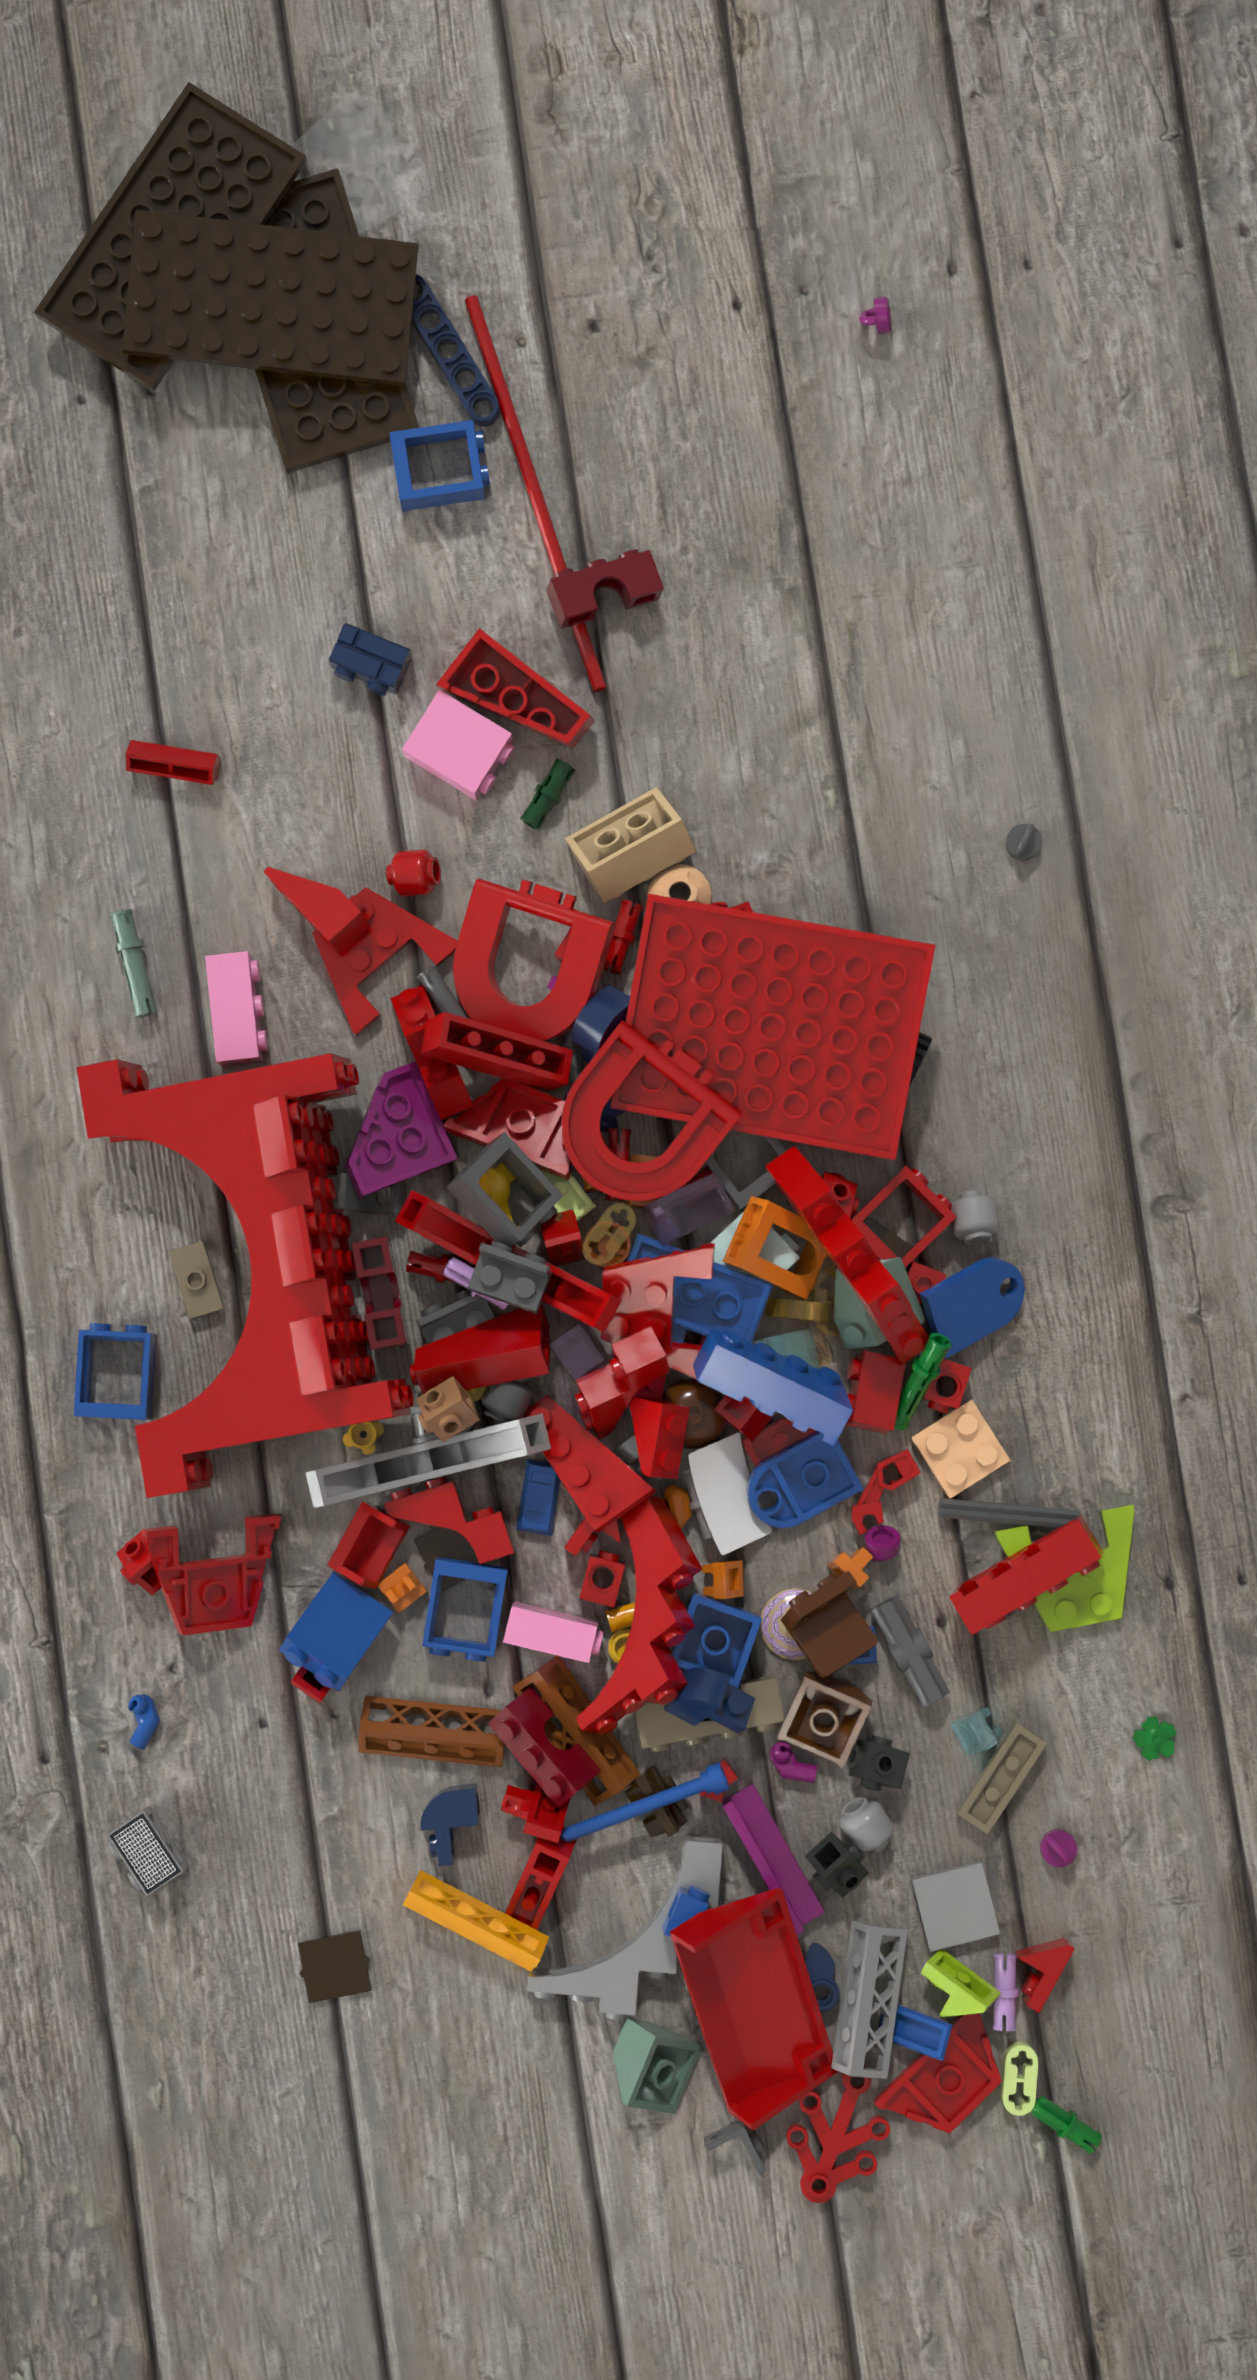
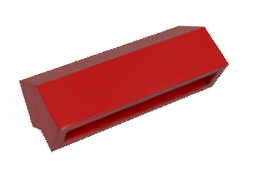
[125,740,221,785]

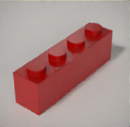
[421,1012,573,1092]

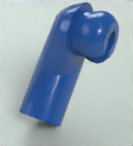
[128,1694,160,1750]

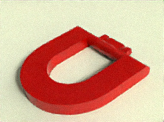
[453,878,615,1042]
[562,1020,742,1201]

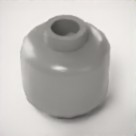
[951,1190,999,1246]
[839,1797,893,1853]

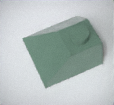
[834,1257,925,1350]
[613,2017,703,2114]

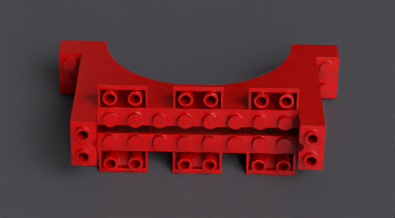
[76,1053,414,1498]

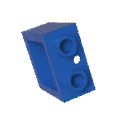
[389,420,490,511]
[74,1323,157,1420]
[422,1557,508,1662]

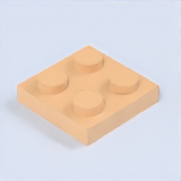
[910,1399,1011,1499]

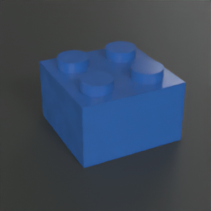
[671,1591,762,1688]

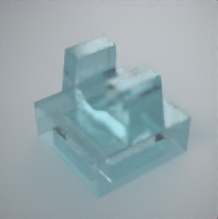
[950,1707,1002,1755]

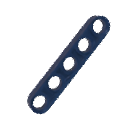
[412,274,499,427]

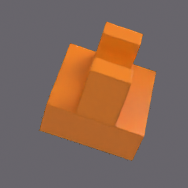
[827,1547,873,1590]
[702,1560,744,1599]
[377,1562,428,1614]

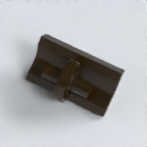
[625,1765,689,1837]

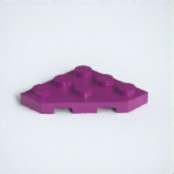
[345,1062,458,1199]

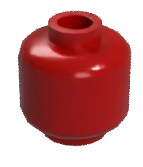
[386,849,441,897]

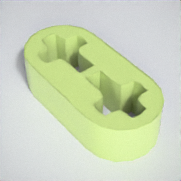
[1001,2041,1038,2116]

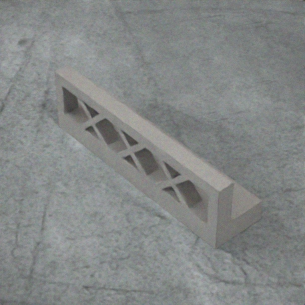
[831,1920,908,2079]

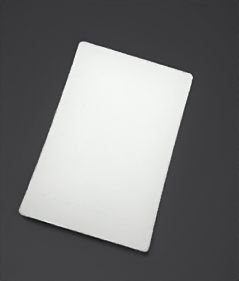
[688,1433,772,1555]

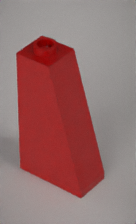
[410,1302,551,1395]

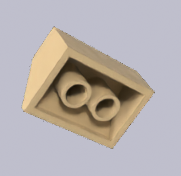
[565,787,696,903]

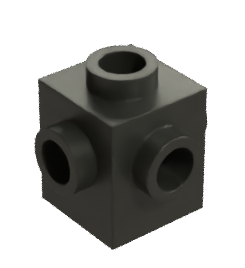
[848,1735,910,1791]
[805,1831,869,1898]

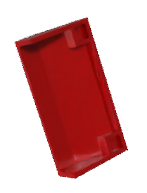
[669,1888,839,2131]

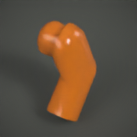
[663,1484,692,1530]

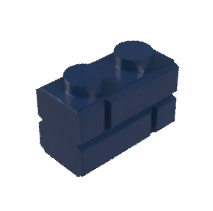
[329,623,413,696]

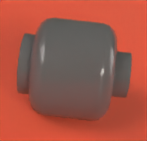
[481,1378,534,1423]

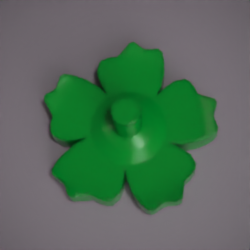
[1132,1716,1177,1761]

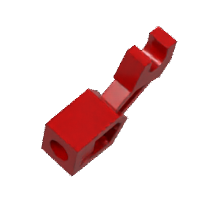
[851,1449,921,1535]

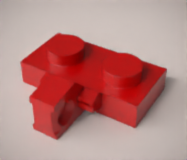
[501,1784,570,1843]

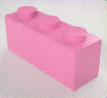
[205,951,268,1066]

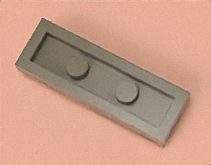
[956,1721,1047,1835]

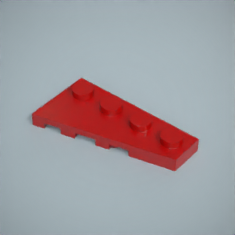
[523,1395,657,1533]

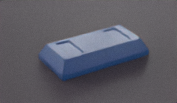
[516,1459,560,1536]
[878,2002,953,2061]

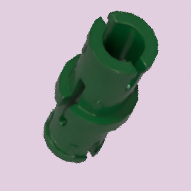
[520,758,576,831]

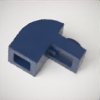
[572,984,630,1063]
[663,1668,755,1734]
[420,1783,480,1866]

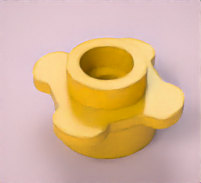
[343,1421,384,1455]

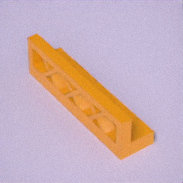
[403,1870,549,1972]

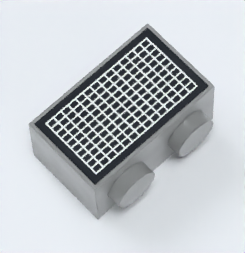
[107,1805,189,1896]

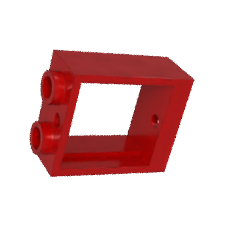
[851,1166,957,1268]

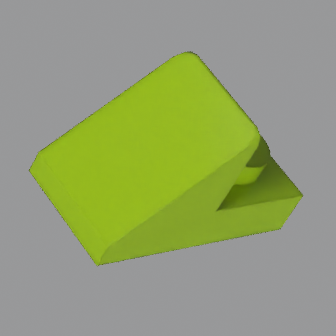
[921,1949,1001,2017]

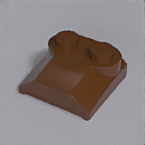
[777,1672,873,1768]

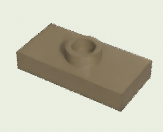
[168,1240,225,1320]

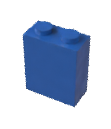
[279,1571,393,1691]

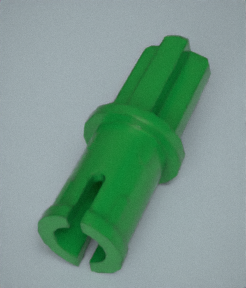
[1031,2096,1102,2154]

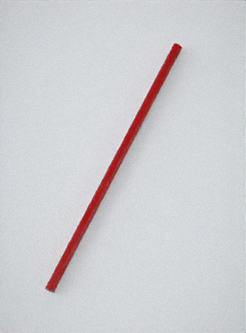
[464,295,606,692]

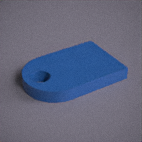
[920,1257,1025,1359]
[746,1431,863,1528]

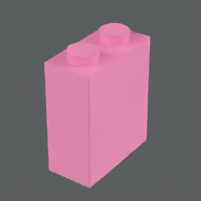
[402,690,515,800]
[503,1601,604,1663]

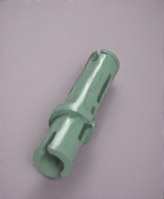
[110,909,158,1018]

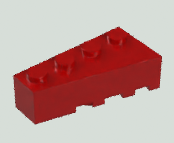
[436,628,595,749]
[949,1515,1104,1635]

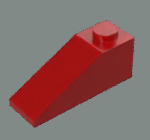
[263,867,370,954]
[505,1826,577,1930]

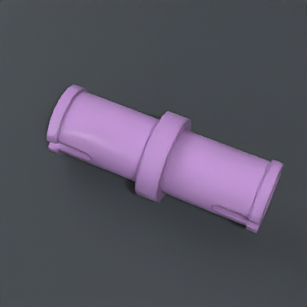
[993,1953,1020,2031]

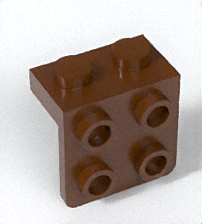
[781,1571,878,1678]

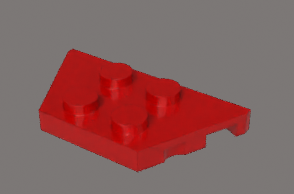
[444,1079,570,1180]
[873,2013,1002,2133]

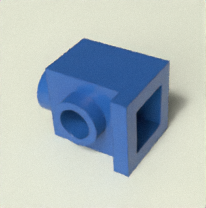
[662,1885,711,1937]

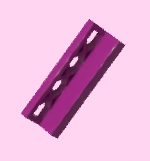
[722,1782,825,1935]

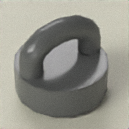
[1005,823,1042,861]

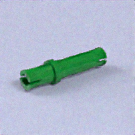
[894,1333,952,1431]

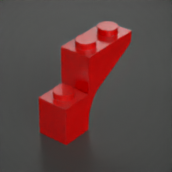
[390,985,474,1120]
[574,1327,670,1440]
[613,1355,690,1479]
[384,1476,515,1564]

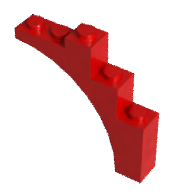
[765,1146,929,1364]
[394,1190,621,1333]
[576,1495,702,1734]

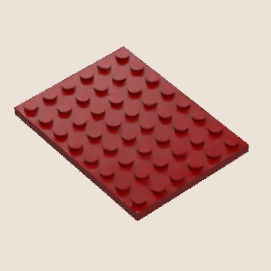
[610,894,936,1160]

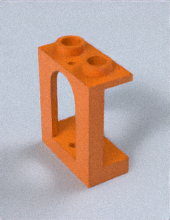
[722,1196,828,1300]

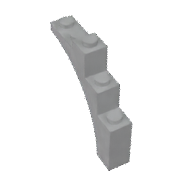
[305,1413,551,1508]
[527,1835,723,2020]

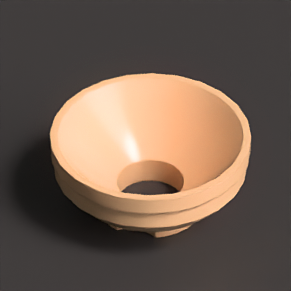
[647,864,712,904]

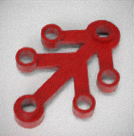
[786,2064,890,2203]

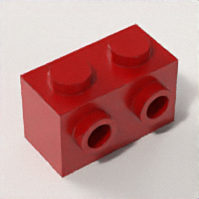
[846,1351,906,1434]

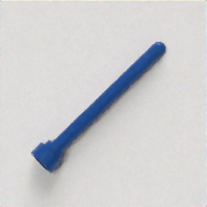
[560,1762,730,1842]

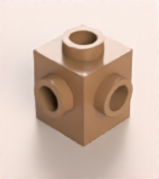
[417,1376,480,1443]

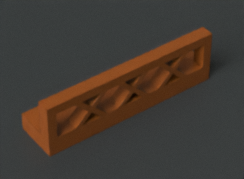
[512,1655,641,1806]
[359,1696,505,1768]

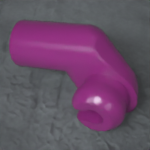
[770,1741,817,1783]

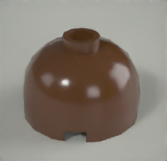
[662,1378,726,1449]

